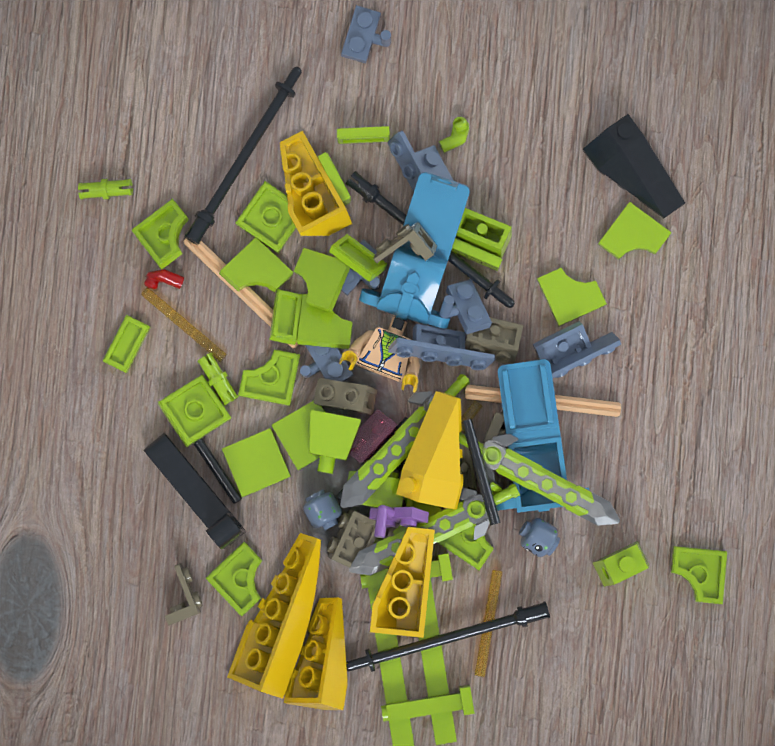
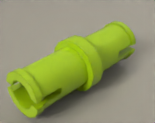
[78,179,133,200]
[197,352,239,406]

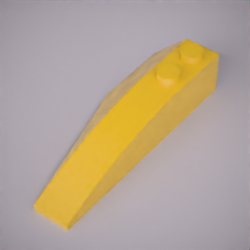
[227,533,321,699]

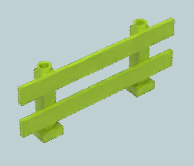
[360,538,475,746]

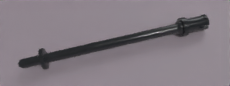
[184,67,302,245]
[346,171,515,308]
[346,601,550,672]

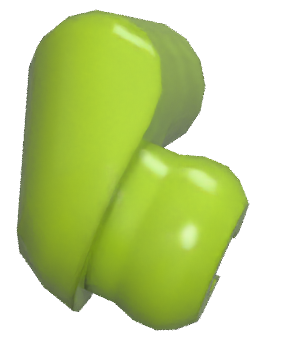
[439,117,469,153]

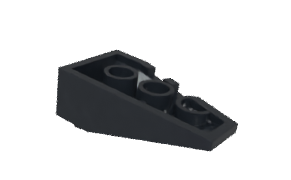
[582,114,685,219]

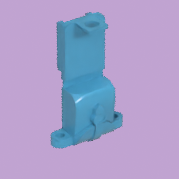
[359,172,470,329]
[496,359,590,513]

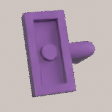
[369,505,429,538]

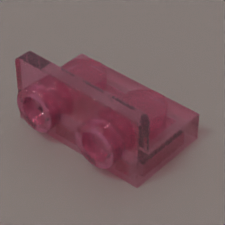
[349,409,397,465]

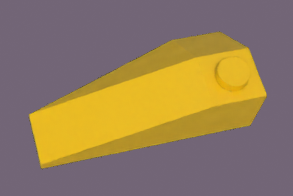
[279,131,352,236]
[396,391,463,509]
[369,527,435,638]
[284,597,348,710]

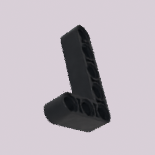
[144,433,246,549]

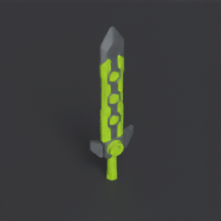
[340,374,470,508]
[459,431,620,526]
[349,483,520,576]

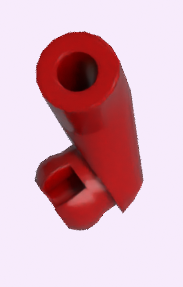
[144,269,184,290]

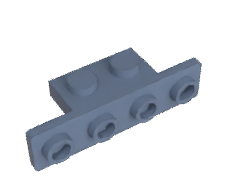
[387,131,454,192]
[533,321,621,378]
[388,324,495,370]

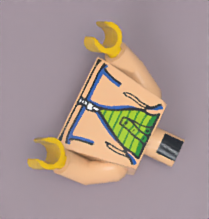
[339,317,420,393]

